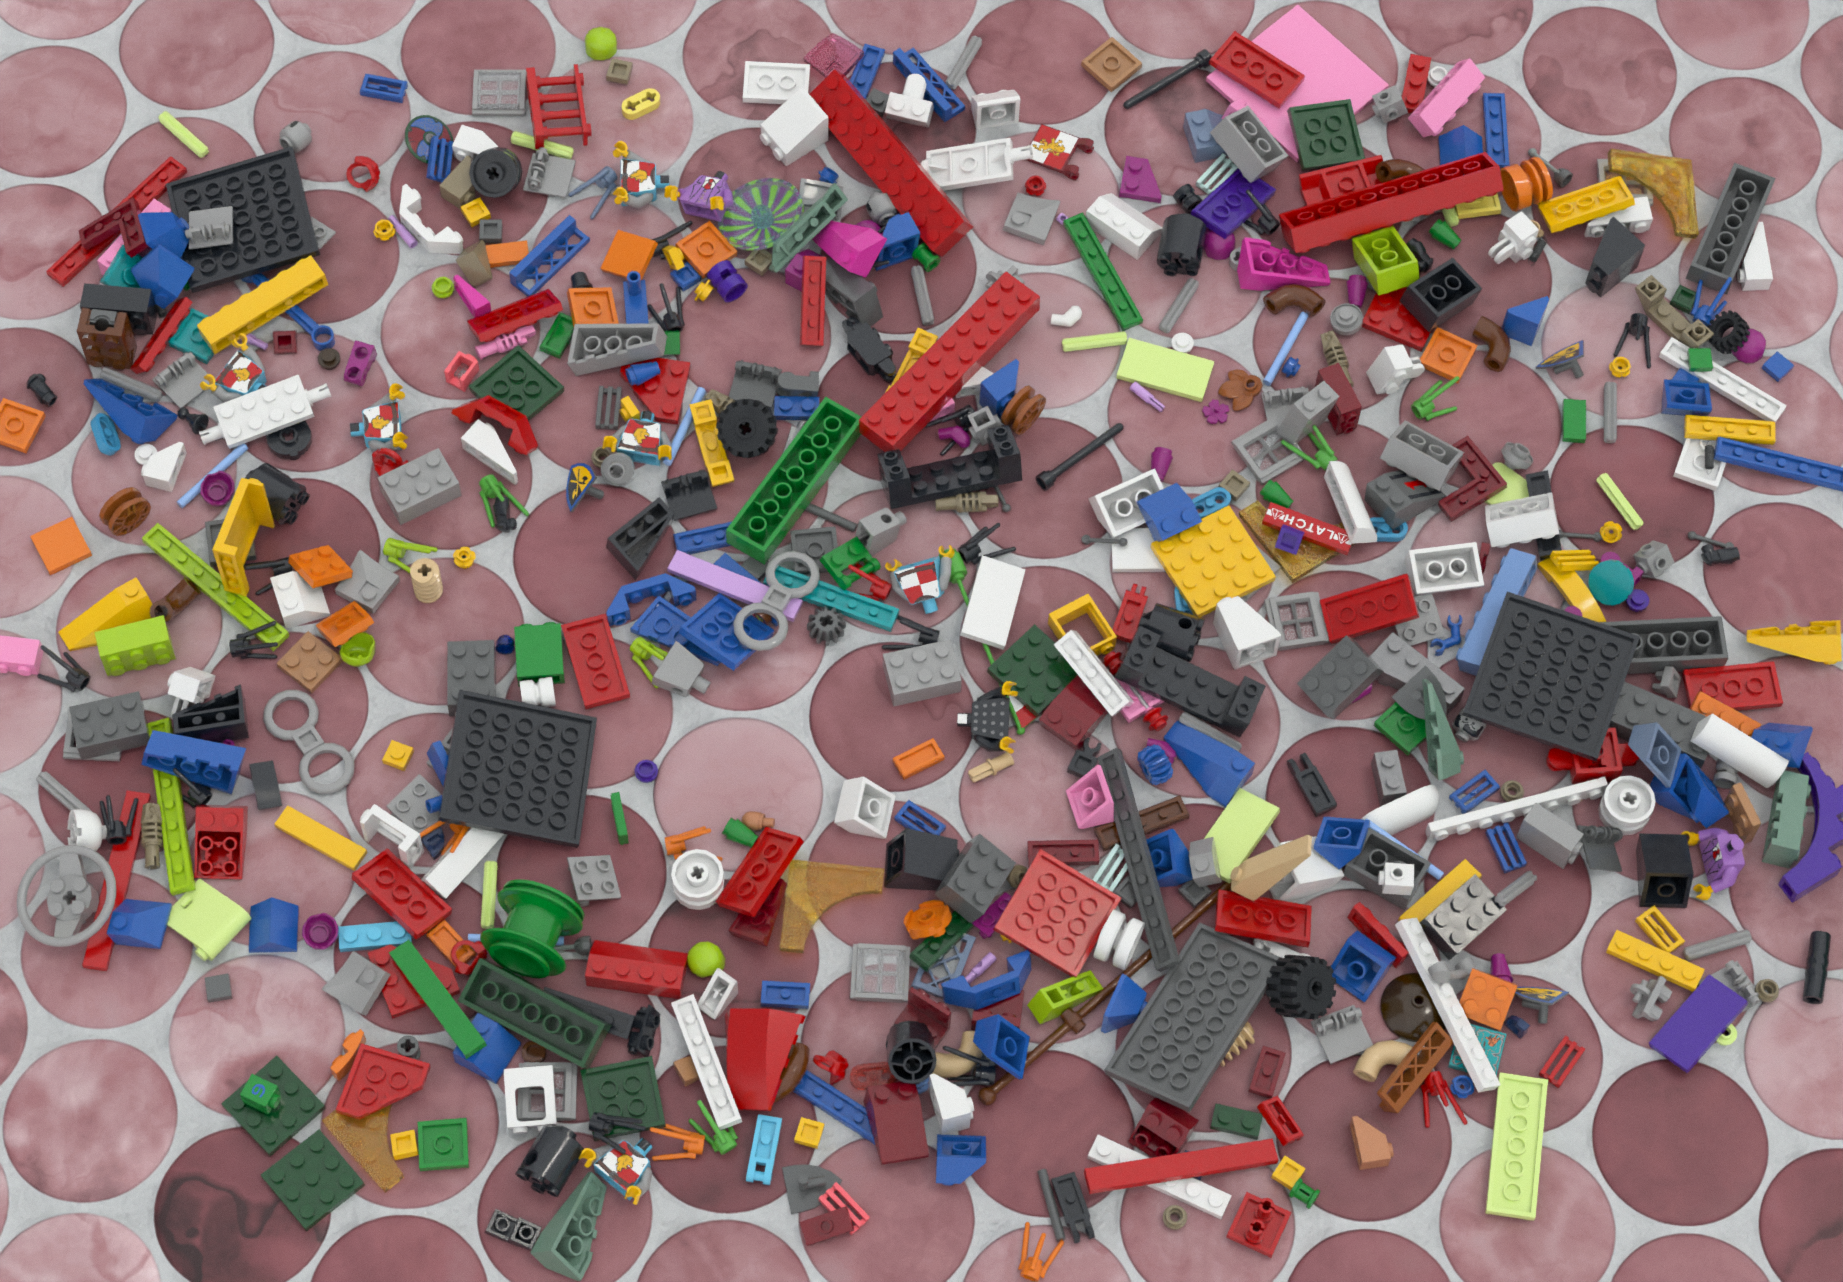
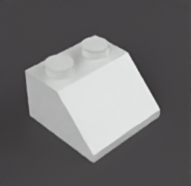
[971,90,1020,130]
[270,571,330,629]
[834,777,896,839]
[929,1074,974,1135]

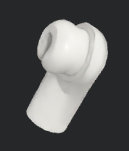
[1051,306,1082,327]

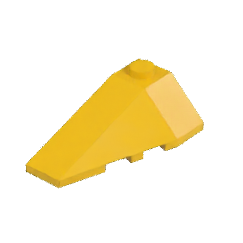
[58,577,152,651]
[1747,620,1842,665]

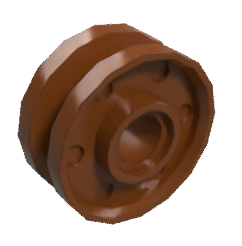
[1001,385,1046,435]
[99,487,151,536]

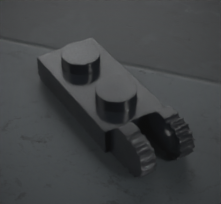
[1287,753,1337,817]
[1051,1172,1095,1243]

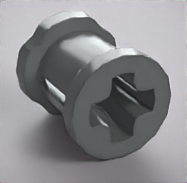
[397,1035,421,1060]

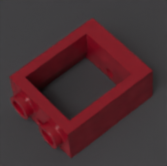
[1315,363,1362,435]

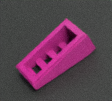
[453,274,491,318]

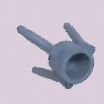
[569,166,618,219]

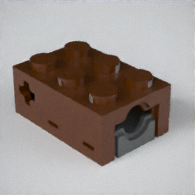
[77,308,137,370]

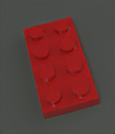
[1209,31,1305,109]
[467,289,563,342]
[1320,573,1420,644]
[561,613,630,710]
[1682,661,1783,711]
[716,827,804,917]
[351,848,452,940]
[1214,890,1312,948]

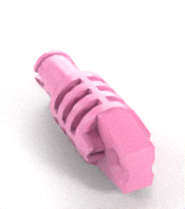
[475,325,536,360]

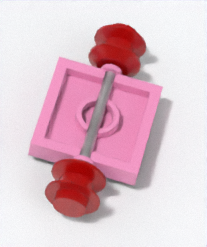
[1103,651,1168,731]

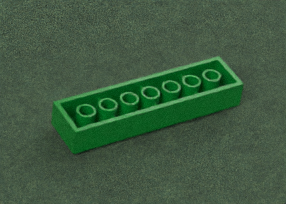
[726,397,861,565]

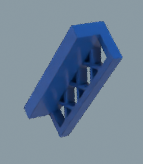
[893,47,965,123]
[509,215,590,297]

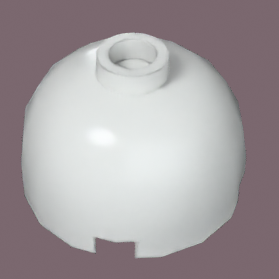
[67,809,107,851]

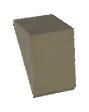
[456,240,493,288]

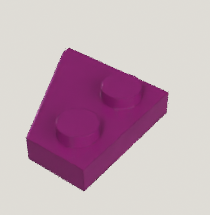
[1119,156,1162,204]

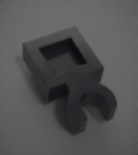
[1067,738,1101,778]

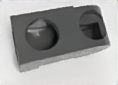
[775,371,819,397]

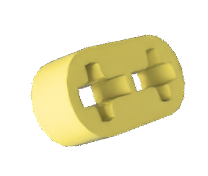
[622,89,660,120]

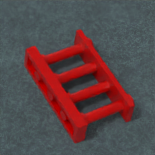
[526,64,592,149]

